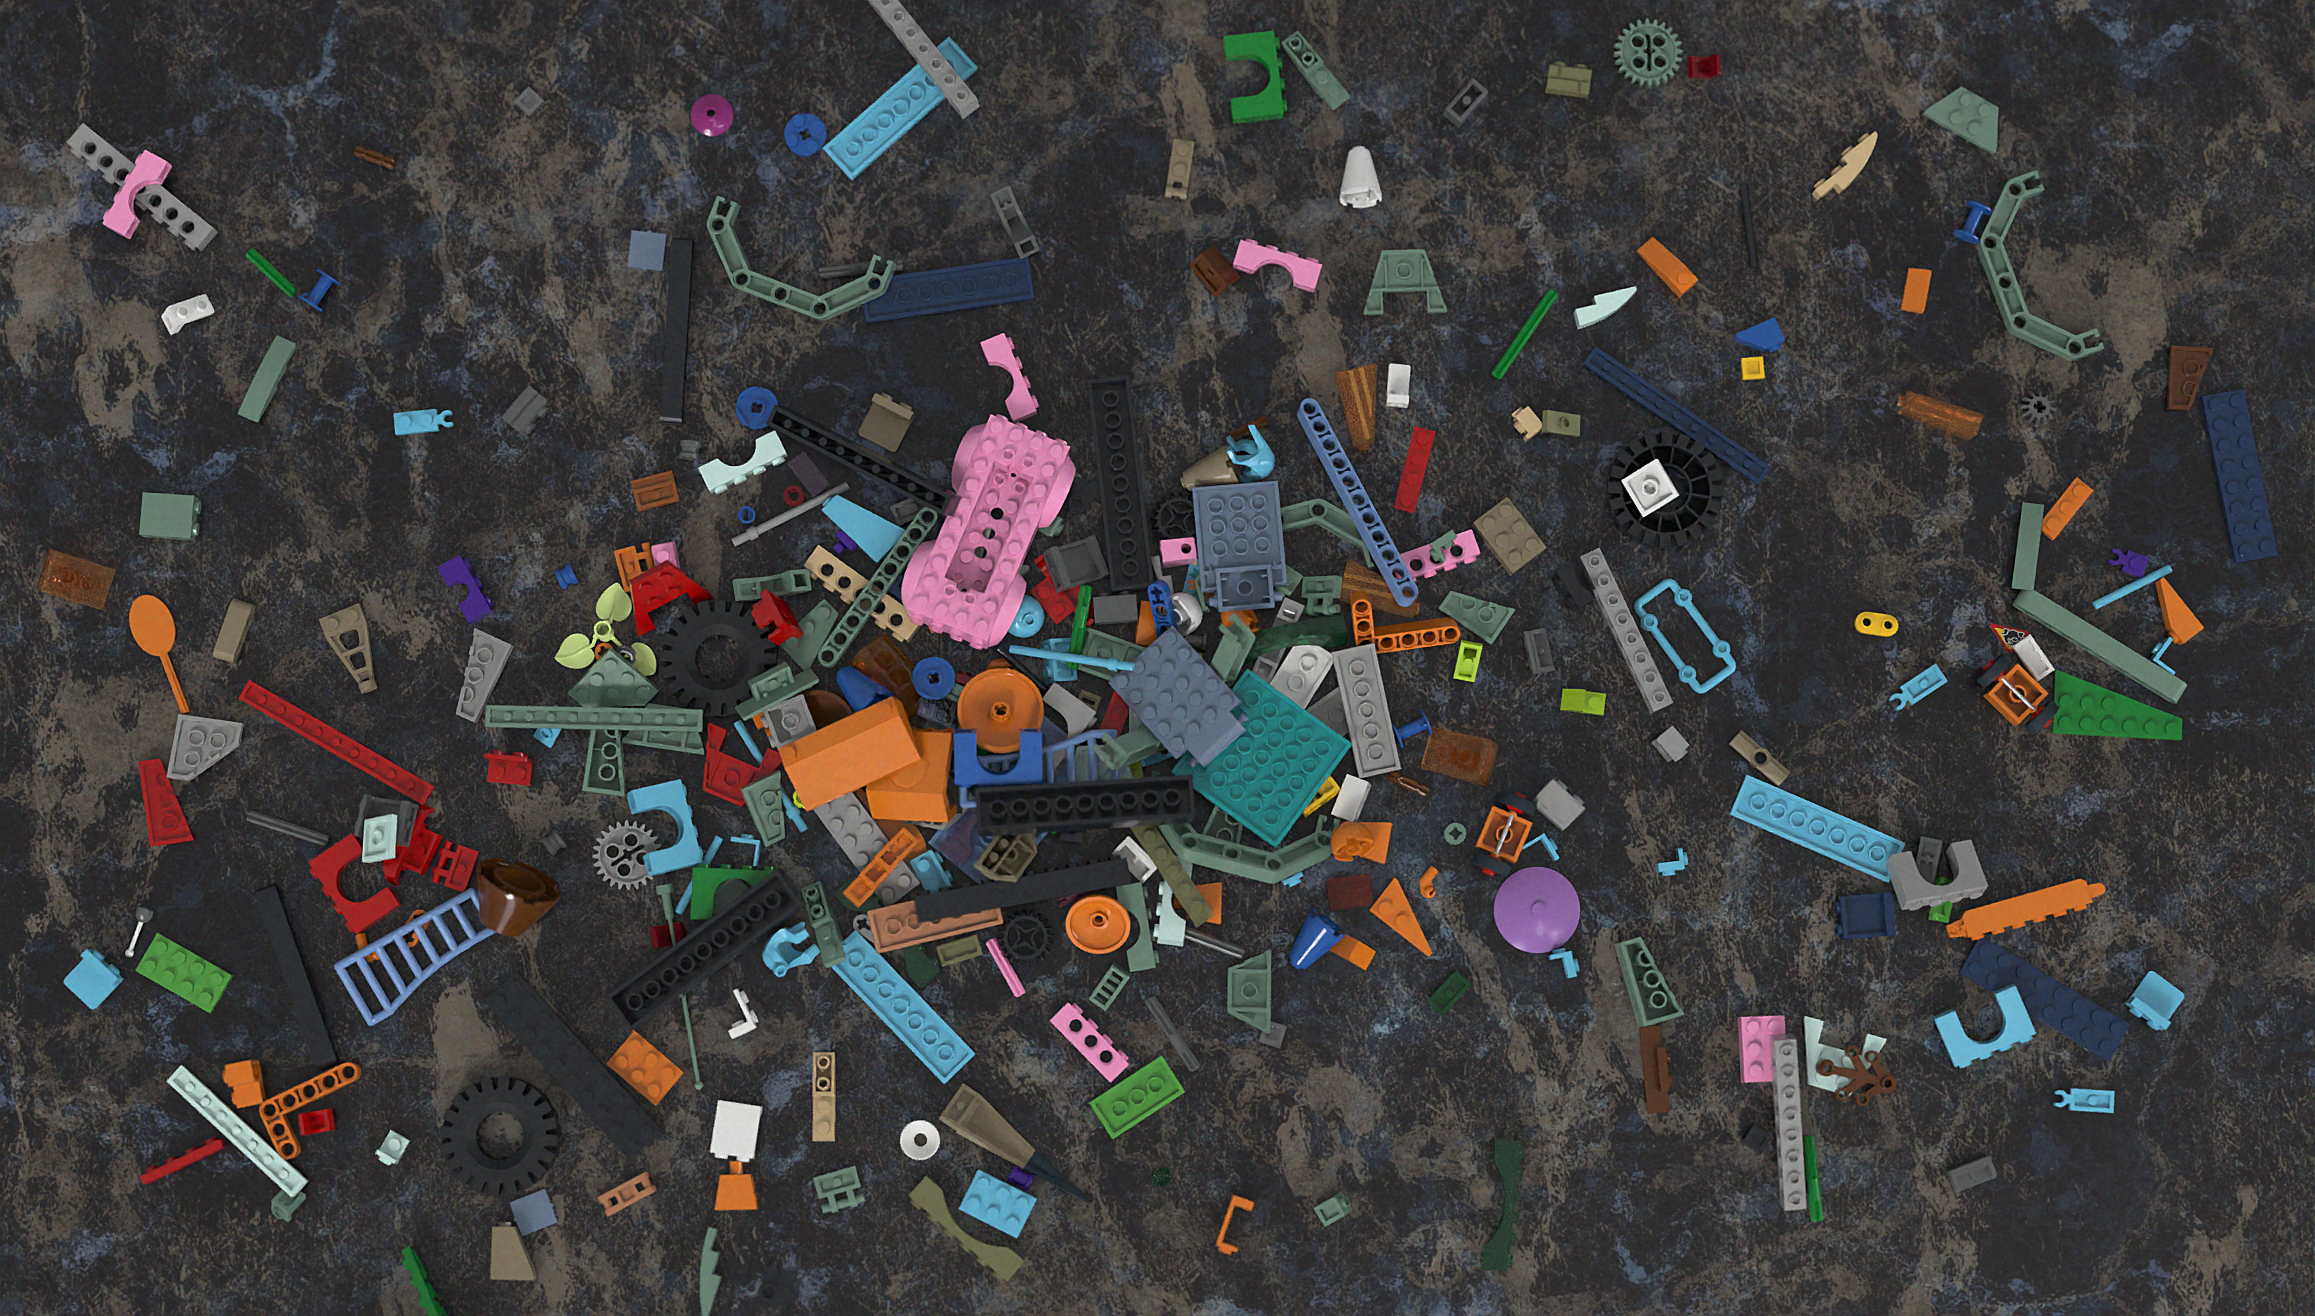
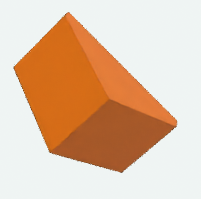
[1330,931,1376,971]

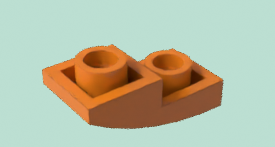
[1134,600,1161,648]

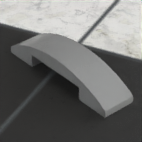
[1252,597,1304,684]

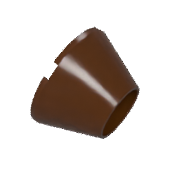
[477,858,561,937]

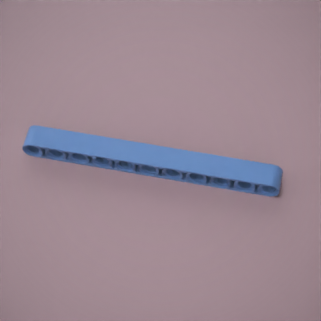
[1297,398,1418,607]

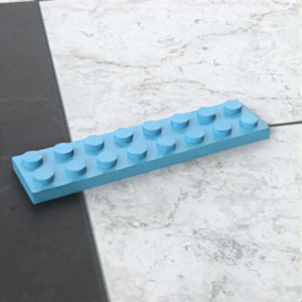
[823,37,977,181]
[1729,775,1905,883]
[831,930,975,1084]

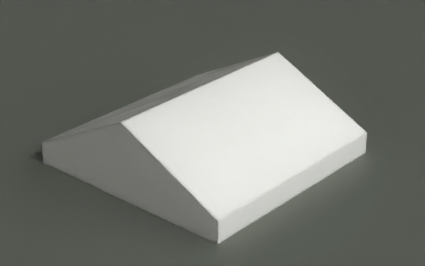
[1621,458,1679,517]

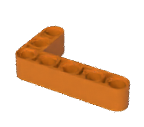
[1350,590,1461,654]
[259,1062,362,1159]

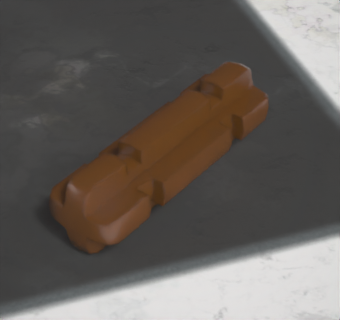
[354,145,396,169]
[1229,414,1269,442]
[1388,770,1430,797]

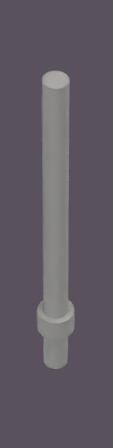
[731,482,849,546]

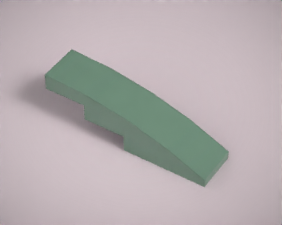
[238,336,296,423]
[2012,502,2044,591]
[700,1226,722,1316]

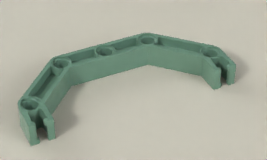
[1976,170,2104,361]
[707,196,897,321]
[1195,499,1388,614]
[1091,613,1255,770]
[1151,771,1340,884]

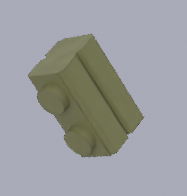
[1545,62,1592,98]

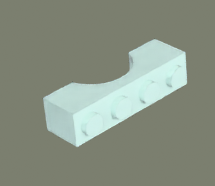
[698,430,788,494]
[1154,856,1193,946]

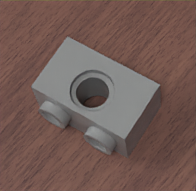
[1651,726,1689,762]

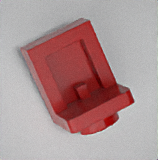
[298,1108,335,1135]

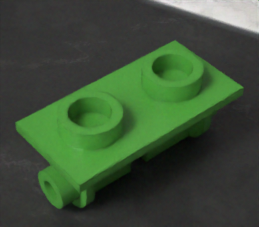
[1928,877,1953,923]

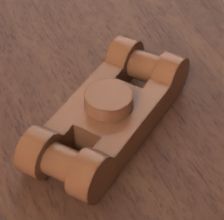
[598,1171,657,1217]

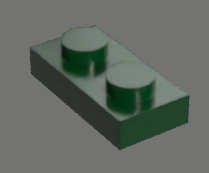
[1426,970,1471,1017]

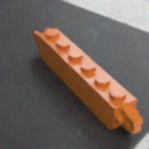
[1946,879,2106,941]

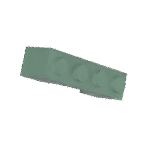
[1116,882,1159,972]

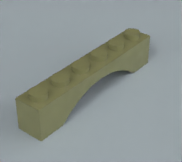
[1129,825,1214,928]
[909,1175,1025,1282]

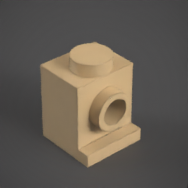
[1512,406,1542,442]

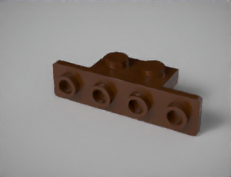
[1639,1026,1673,1114]

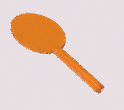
[129,595,190,715]
[854,788,927,870]

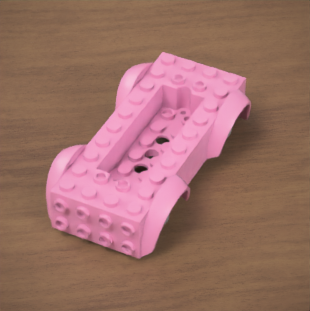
[901,414,1076,650]

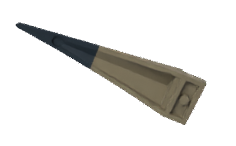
[939,1083,1092,1204]

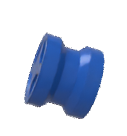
[554,563,579,589]

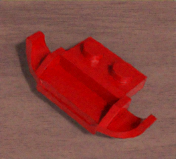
[1030,554,1095,628]
[383,805,443,887]

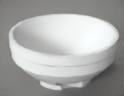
[900,1120,940,1160]

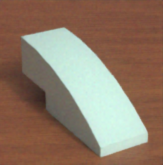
[1574,286,1636,329]

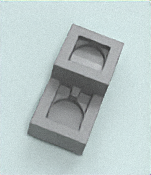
[1151,556,1174,595]

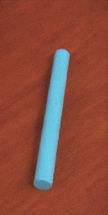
[2092,565,2172,609]
[675,836,723,915]

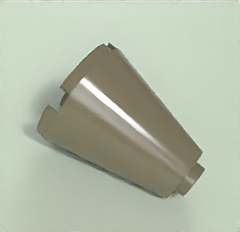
[1180,445,1242,491]

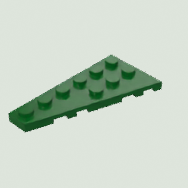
[2051,669,2182,741]
[401,1247,447,1316]

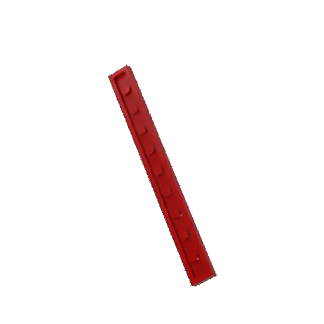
[238,680,435,805]

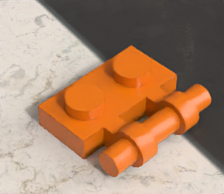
[614,542,655,593]

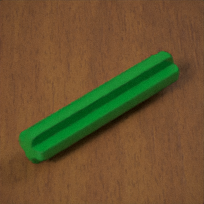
[245,248,297,297]

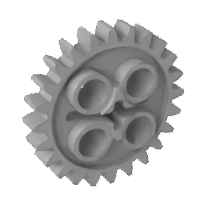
[592,820,661,891]

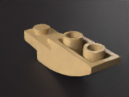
[1812,131,1878,200]
[812,1052,836,1141]

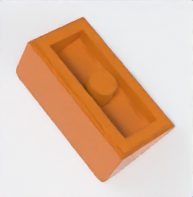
[1901,268,1932,314]

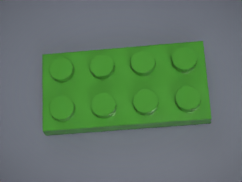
[135,933,234,1013]
[1090,1056,1185,1139]

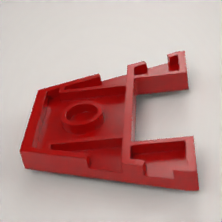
[629,560,713,637]
[703,723,782,807]

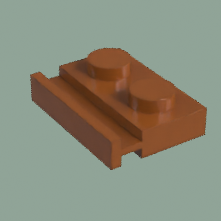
[630,470,680,512]

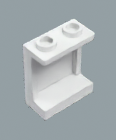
[710,1100,763,1162]

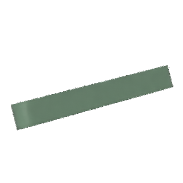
[818,507,938,668]
[2012,589,2187,704]

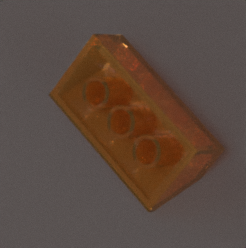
[848,632,931,724]

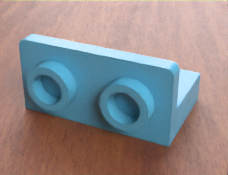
[1040,638,1078,684]
[909,849,954,894]

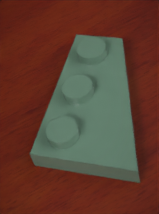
[780,599,839,671]
[740,770,785,847]

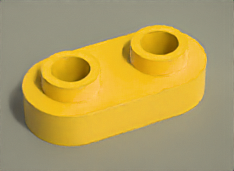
[1854,612,1898,637]

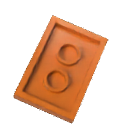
[606,1031,684,1106]

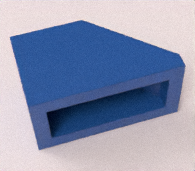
[1733,317,1785,353]

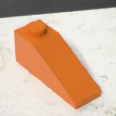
[1637,237,1698,298]
[2155,577,2204,645]

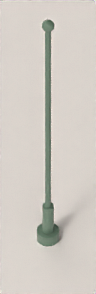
[656,884,703,1090]

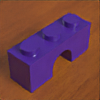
[437,555,494,625]

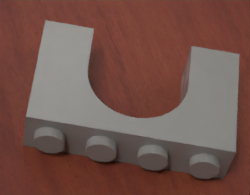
[1005,682,1097,783]
[1886,840,1988,910]

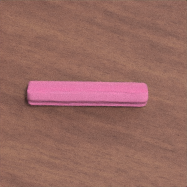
[986,938,1025,997]

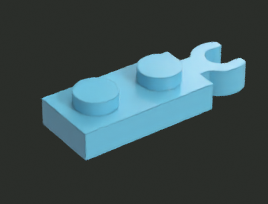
[394,409,454,435]
[1889,664,1947,710]
[2054,1088,2114,1113]

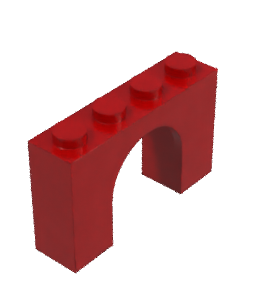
[309,833,403,934]

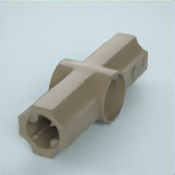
[1729,730,1790,786]

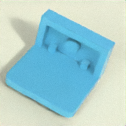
[64,949,124,1009]
[2125,971,2184,1031]

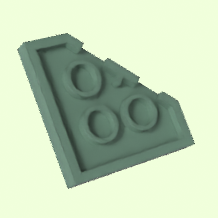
[568,647,659,707]

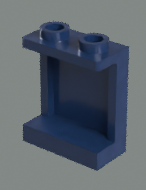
[1834,892,1896,940]

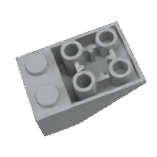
[1531,779,1585,831]

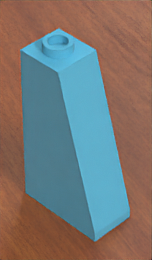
[822,494,905,565]

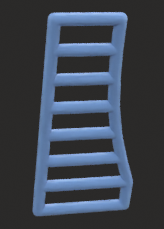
[959,729,1119,808]
[334,888,496,1026]

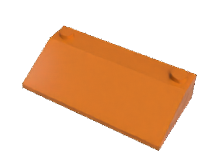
[778,696,922,812]

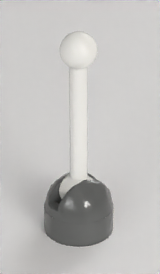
[125,905,154,957]

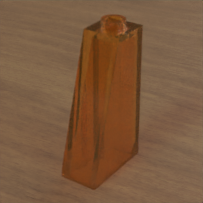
[1334,363,1377,452]
[1896,390,1984,441]
[1337,559,1421,619]

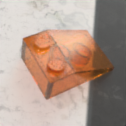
[36,549,116,610]
[1421,727,1499,786]

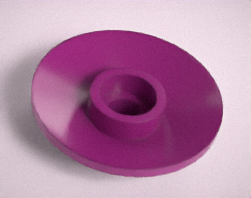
[691,94,733,136]

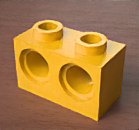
[1302,775,1340,818]

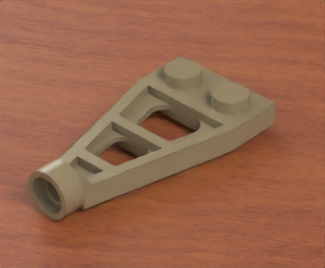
[319,603,378,694]

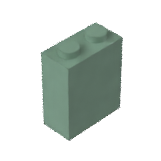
[139,492,201,541]

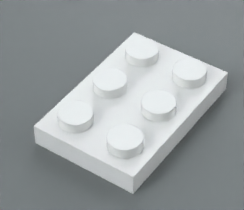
[1270,635,1333,709]

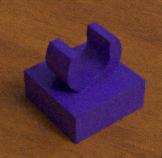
[833,529,858,555]

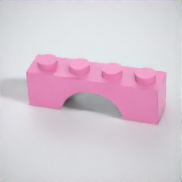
[102,150,172,240]
[1233,239,1322,292]
[980,333,1039,424]

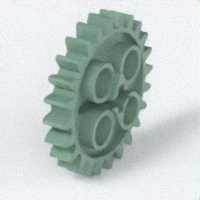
[1613,18,1683,88]

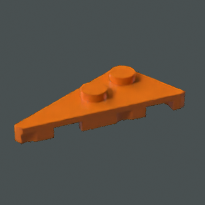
[1369,878,1432,957]

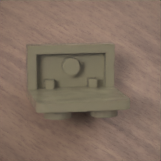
[859,393,915,452]

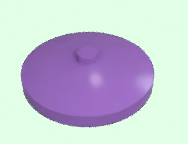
[1493,867,1580,953]

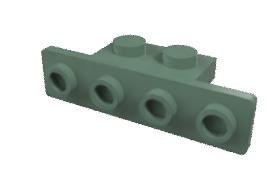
[735,662,819,720]

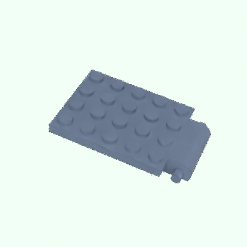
[1192,481,1287,612]
[1108,625,1248,768]

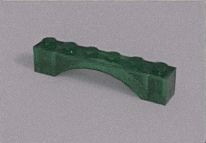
[1217,612,1348,666]
[834,876,941,989]
[1480,1139,1525,1273]

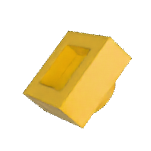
[1740,357,1765,380]

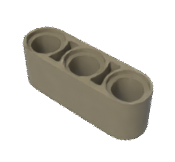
[213,598,255,663]

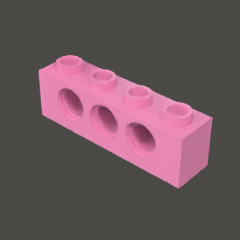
[1390,529,1480,582]
[1050,1003,1129,1083]

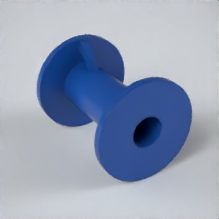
[1953,201,1992,244]
[298,269,340,312]
[1391,709,1433,748]

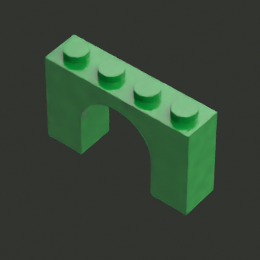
[1223,31,1287,124]
[690,863,776,920]

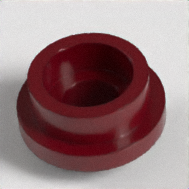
[783,485,805,507]

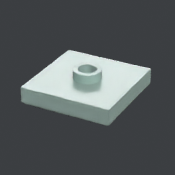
[362,814,397,863]

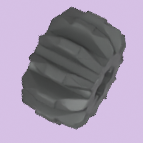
[2019,390,2056,427]

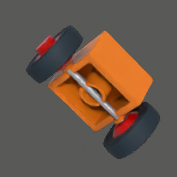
[1976,653,2059,734]
[1472,791,1537,877]

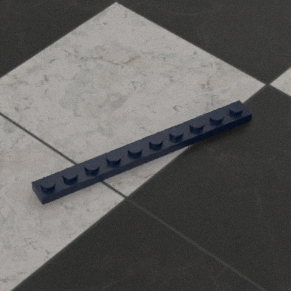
[1583,346,1771,485]

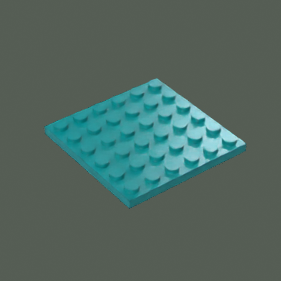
[1171,669,1352,849]

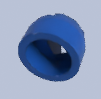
[737,506,755,524]

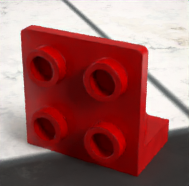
[484,750,534,786]

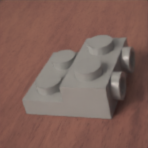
[760,694,817,752]

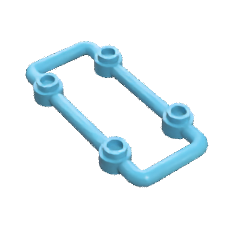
[1634,579,1736,694]

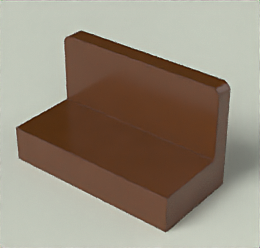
[1189,246,1240,297]

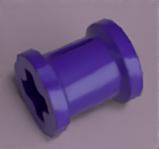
[1007,1165,1035,1192]

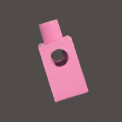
[1159,537,1198,569]
[651,541,680,569]

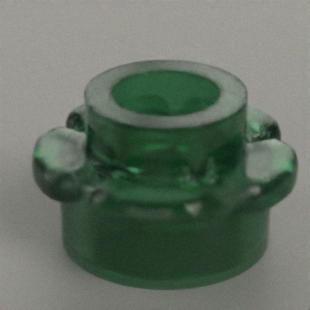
[1151,1167,1172,1187]

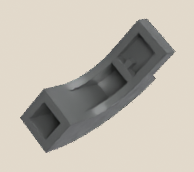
[988,181,1040,259]

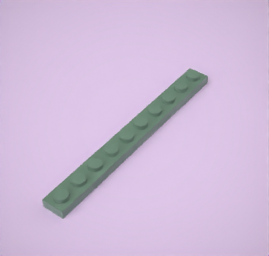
[485,705,703,732]

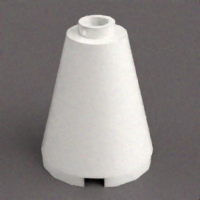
[1339,146,1382,208]

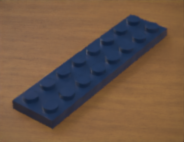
[863,256,1034,323]
[2200,389,2278,564]
[1958,938,2130,1061]

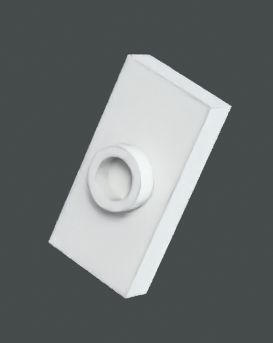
[2012,635,2055,682]

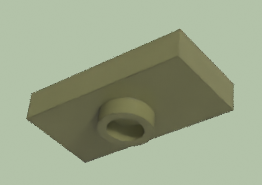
[1542,410,1580,437]
[936,934,983,967]

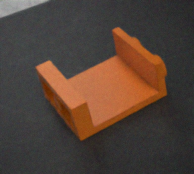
[1215,1194,1254,1255]

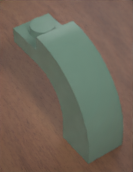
[733,569,812,602]

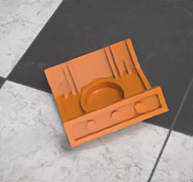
[866,727,958,822]

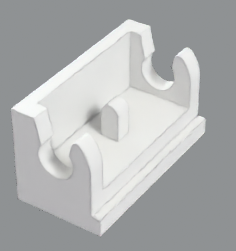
[1331,774,1371,822]
[1112,836,1157,884]

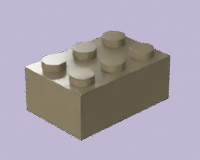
[1472,497,1547,576]

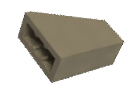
[490,1222,537,1280]

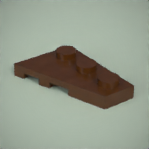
[2167,345,2214,411]

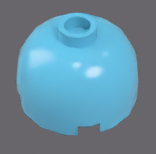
[1007,595,1045,638]

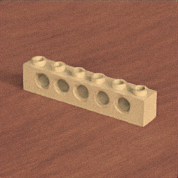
[803,545,921,643]

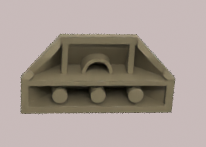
[974,833,1037,882]

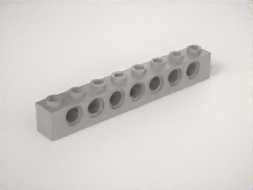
[868,0,980,119]
[66,123,217,251]
[1578,548,1673,714]
[1770,1033,1806,1211]

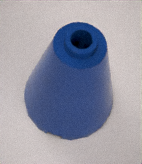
[836,666,893,714]
[1289,909,1345,970]

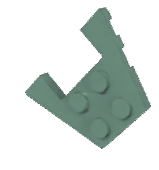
[1363,249,1447,315]

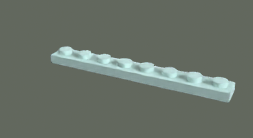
[167,1065,308,1197]

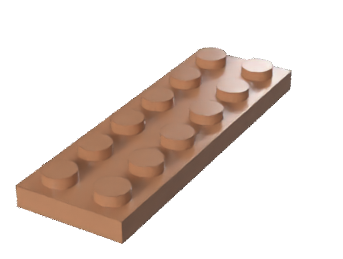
[867,884,1003,954]

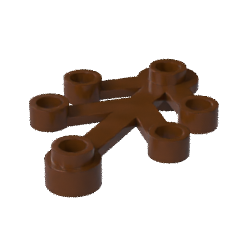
[1815,1045,1897,1106]

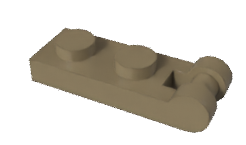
[1165,139,1194,200]

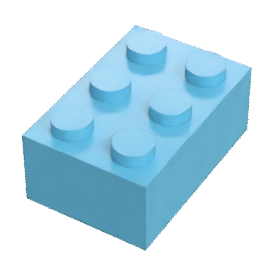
[959,1169,1037,1238]

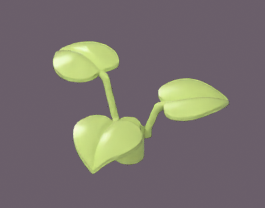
[555,583,657,676]

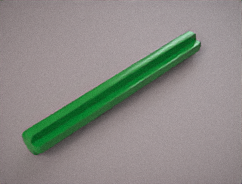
[1492,289,1558,379]

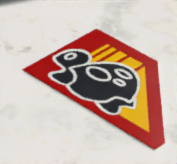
[1990,623,2030,653]

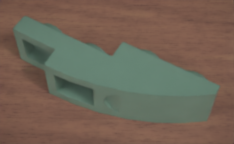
[1281,31,1350,110]
[801,881,847,968]

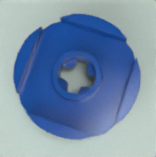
[784,114,827,157]
[736,387,778,430]
[912,657,955,700]

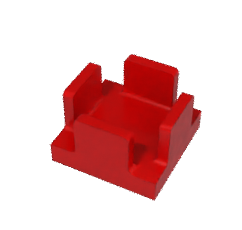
[751,589,804,645]

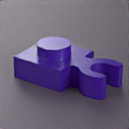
[2107,549,2149,578]

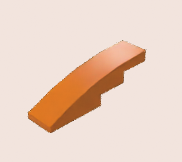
[843,827,919,908]

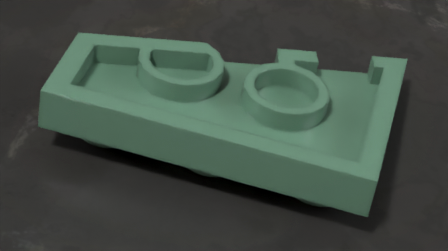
[1438,591,1516,645]

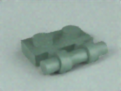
[1301,576,1342,616]
[813,1166,865,1213]

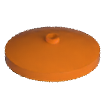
[957,668,1044,753]

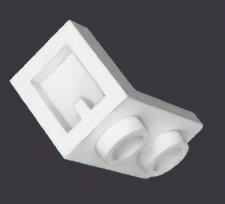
[161,294,214,335]
[1386,364,1410,408]
[728,988,758,1039]

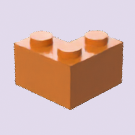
[223,1060,267,1108]

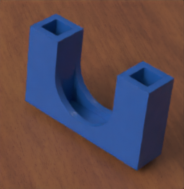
[954,728,1042,788]

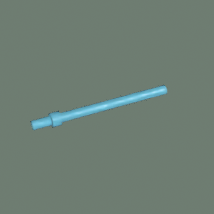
[1009,645,1135,671]
[734,720,808,833]

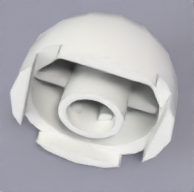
[1160,592,1203,637]

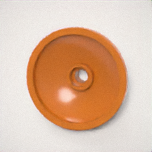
[1066,895,1130,954]

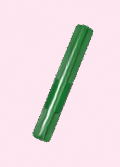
[1066,585,1092,670]
[1802,1135,1824,1222]

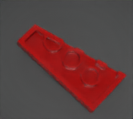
[138,759,194,847]

